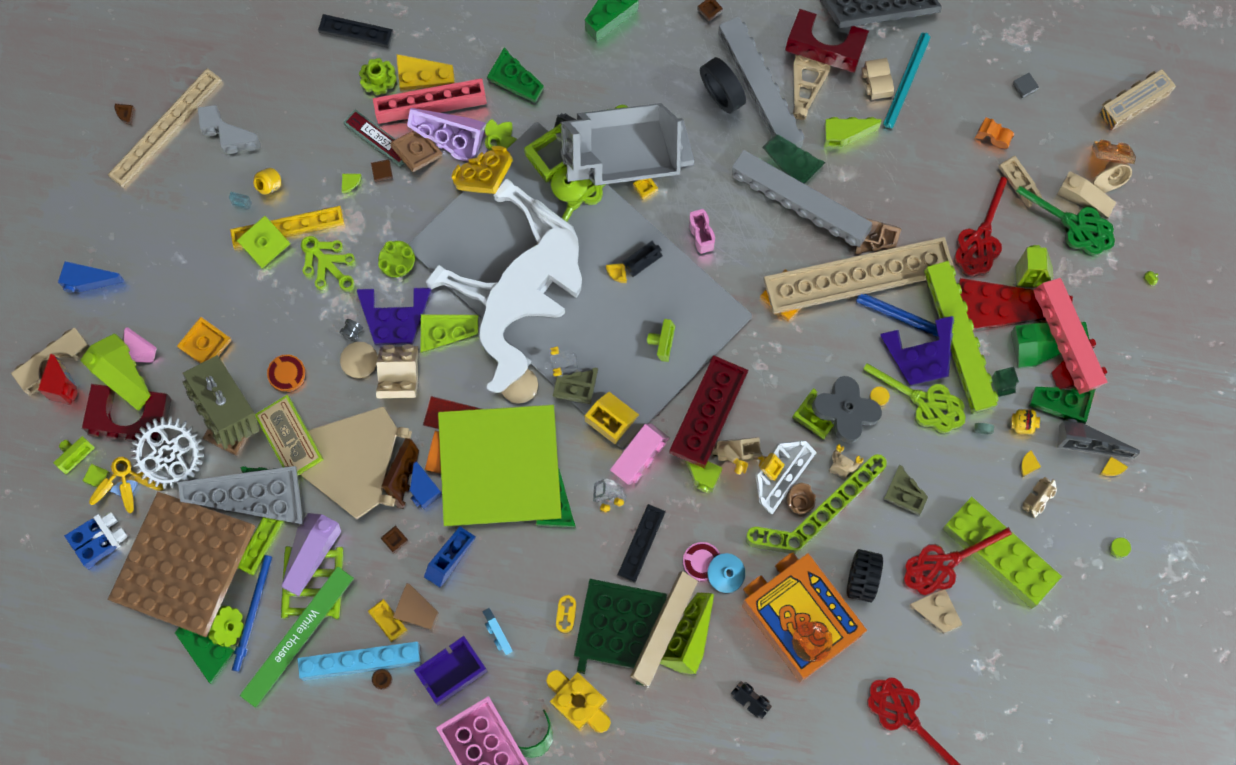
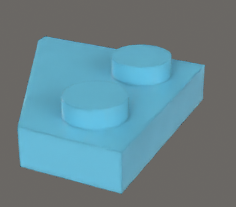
[482,608,513,655]

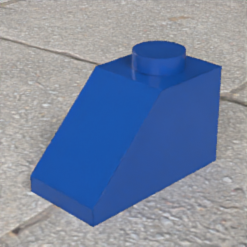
[410,461,442,509]

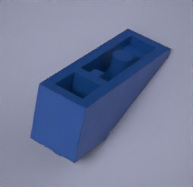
[58,261,124,293]
[424,526,476,587]

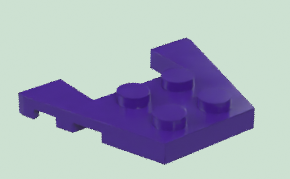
[357,288,431,345]
[880,316,954,386]

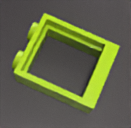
[524,124,567,183]

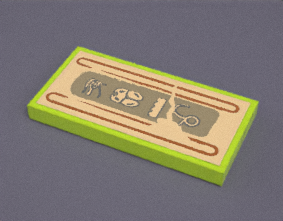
[255,395,324,475]

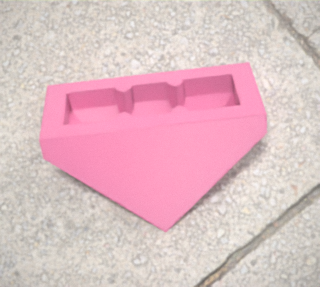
[122,327,157,363]

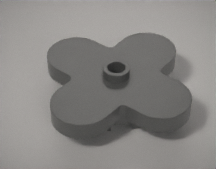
[812,376,882,443]

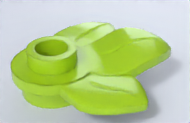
[485,119,517,151]

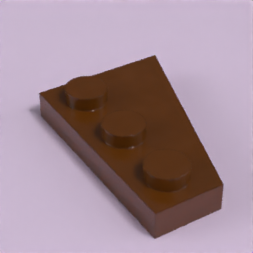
[382,438,419,509]

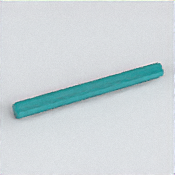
[883,32,931,129]

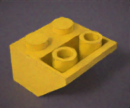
[585,392,639,444]

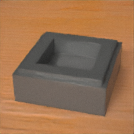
[1013,73,1039,98]

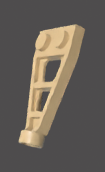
[792,55,831,120]

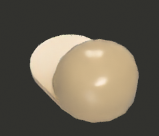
[1093,159,1132,193]

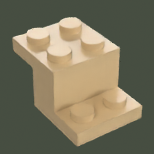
[376,344,419,398]

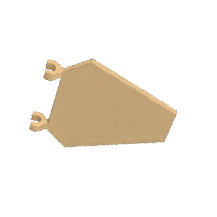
[300,407,412,519]

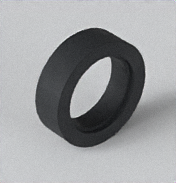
[700,57,746,114]

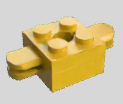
[546,670,611,733]

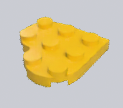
[451,146,513,194]

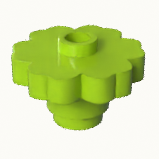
[359,58,397,95]
[209,605,244,647]

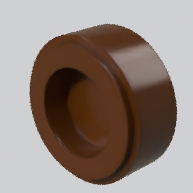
[372,669,392,690]

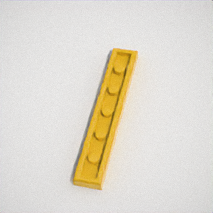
[230,206,345,249]

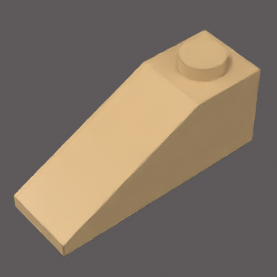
[1057,171,1116,219]

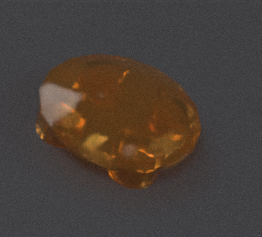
[792,622,833,662]

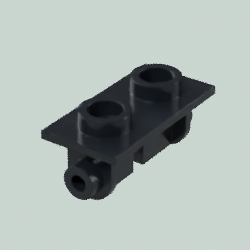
[622,240,663,277]
[731,681,772,719]

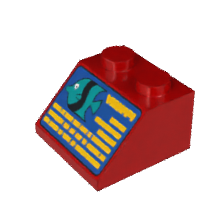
[38,354,77,405]

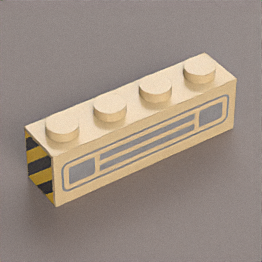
[1099,69,1176,130]

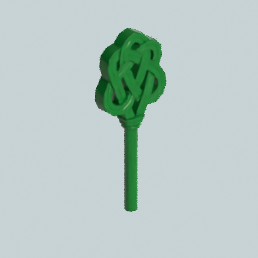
[1016,186,1115,256]

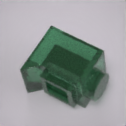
[991,367,1019,397]

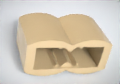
[861,58,894,100]

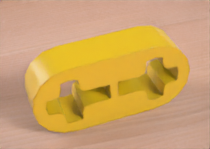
[556,595,576,634]

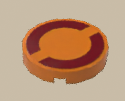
[267,354,306,392]

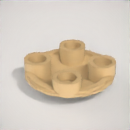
[340,342,378,378]
[502,368,538,404]

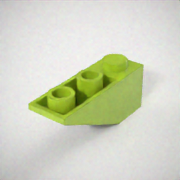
[824,117,881,147]

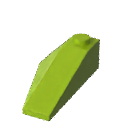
[660,592,714,674]

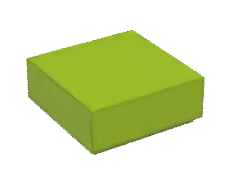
[82,464,110,488]

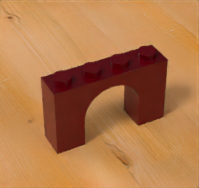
[785,9,869,73]
[82,384,171,444]

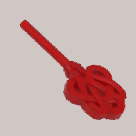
[954,177,1008,277]
[904,527,1012,595]
[867,678,961,765]

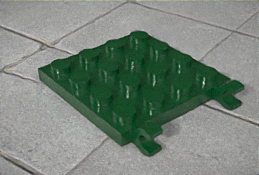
[574,579,667,686]

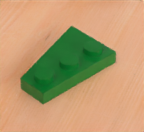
[487,47,544,103]

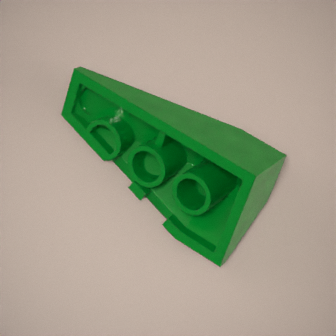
[1011,322,1090,368]

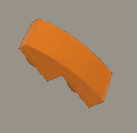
[425,430,441,474]

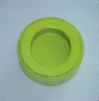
[1110,537,1131,558]

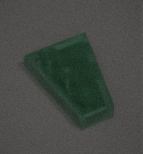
[762,134,826,184]

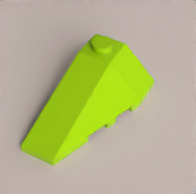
[80,333,151,410]

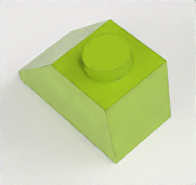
[686,461,722,493]

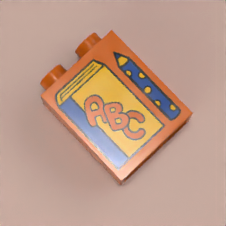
[742,552,867,683]

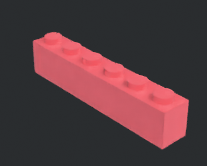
[373,78,487,124]
[1033,278,1108,394]

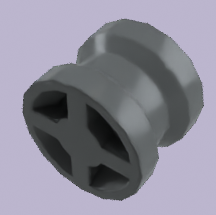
[339,319,363,341]

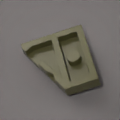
[553,367,598,405]

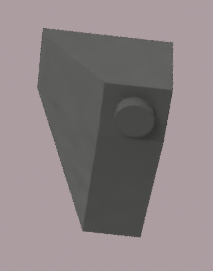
[1057,419,1140,458]

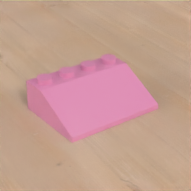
[436,696,529,765]

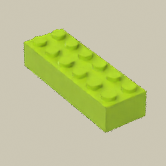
[942,496,1062,609]

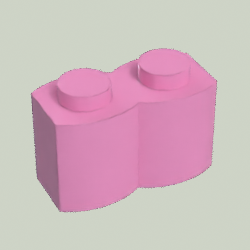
[689,209,715,254]

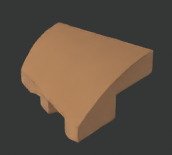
[855,217,901,255]
[393,583,439,631]

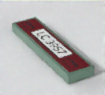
[343,109,404,167]

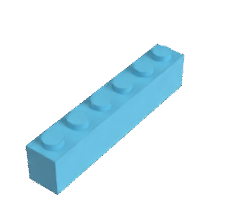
[298,642,422,681]

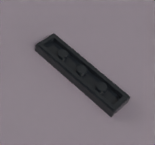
[318,14,393,48]
[617,504,666,583]

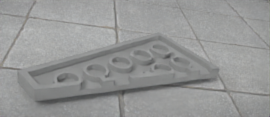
[178,466,303,525]

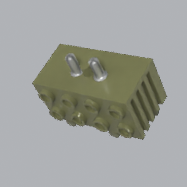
[182,355,259,449]

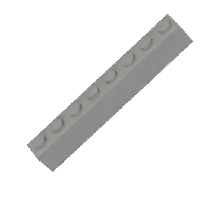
[718,17,804,155]
[732,150,872,248]

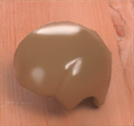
[786,483,816,515]

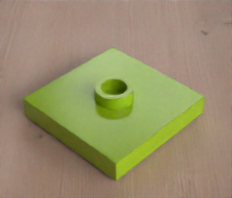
[237,216,291,269]

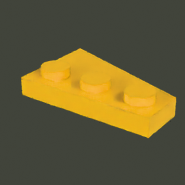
[396,54,455,91]

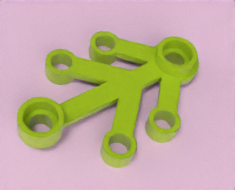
[301,236,355,292]

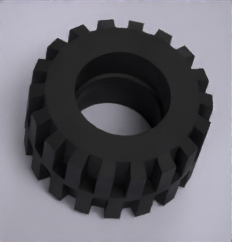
[847,549,883,603]

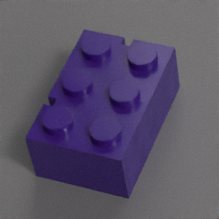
[414,636,488,706]

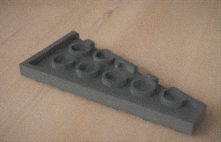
[820,0,942,28]

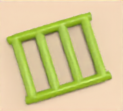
[281,546,343,619]

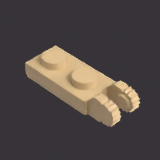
[998,155,1042,207]

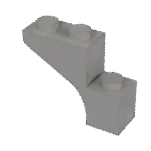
[198,105,261,154]

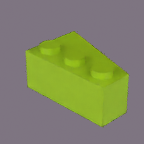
[1015,245,1053,288]

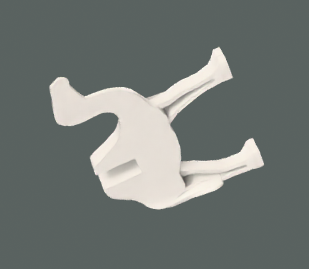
[426,179,582,393]

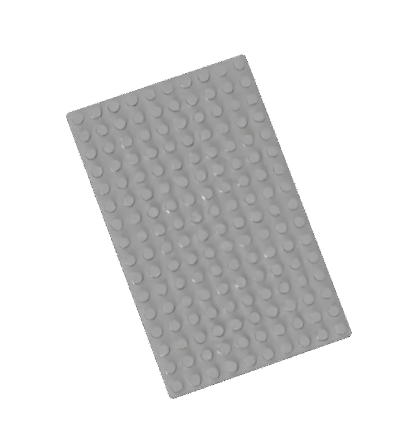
[408,122,752,448]

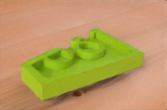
[420,314,478,353]

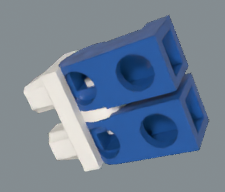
[64,512,127,570]

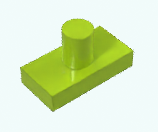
[647,319,675,362]
[53,436,95,474]

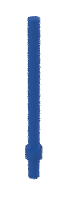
[232,555,272,672]

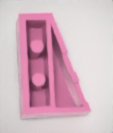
[610,424,670,484]

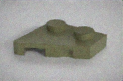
[884,465,928,516]

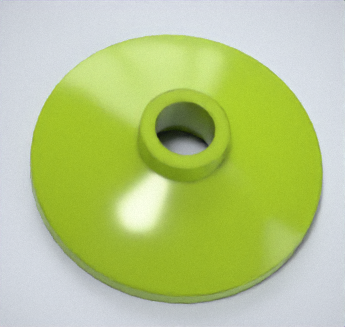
[551,166,588,202]

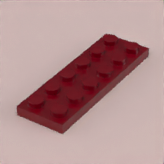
[669,355,749,469]

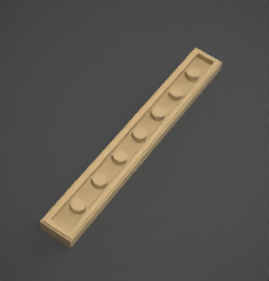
[108,68,222,187]

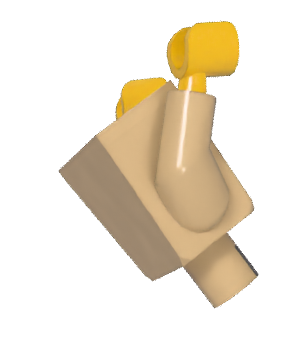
[712,437,767,474]

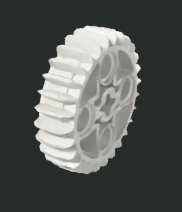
[130,416,204,488]

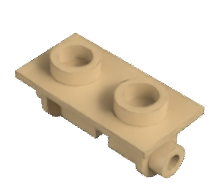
[1022,477,1057,518]

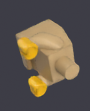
[829,444,863,481]

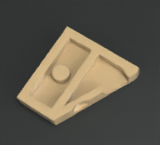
[910,590,962,634]

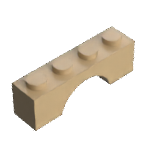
[11,328,90,396]

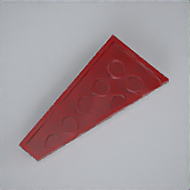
[959,278,1073,330]

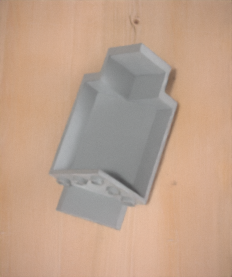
[556,103,694,186]

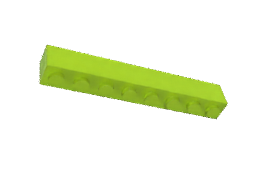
[924,261,998,414]

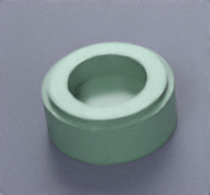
[974,423,994,434]

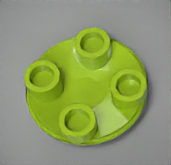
[378,241,415,278]

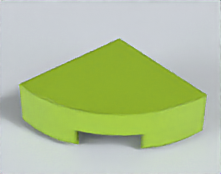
[342,174,362,193]

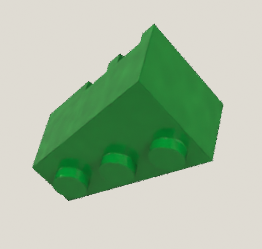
[585,0,639,42]

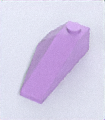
[407,108,487,162]
[282,513,341,597]

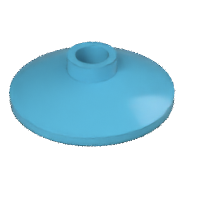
[707,553,745,593]

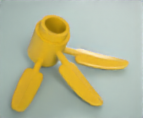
[89,457,164,513]

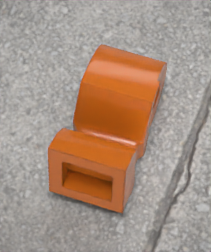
[975,117,1014,149]

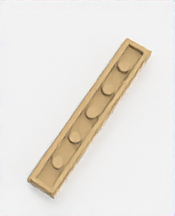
[630,571,698,686]

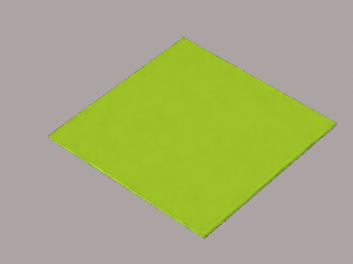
[438,405,561,526]

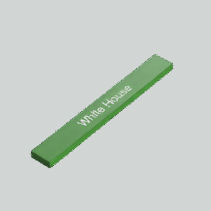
[240,567,354,708]

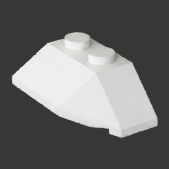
[755,441,817,514]

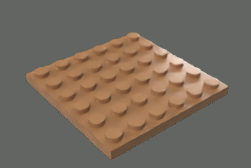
[107,492,256,637]

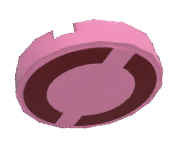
[683,542,720,582]

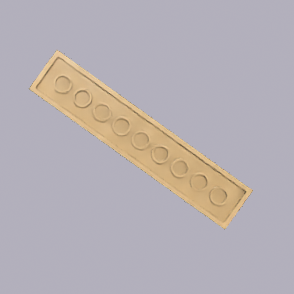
[763,237,953,314]

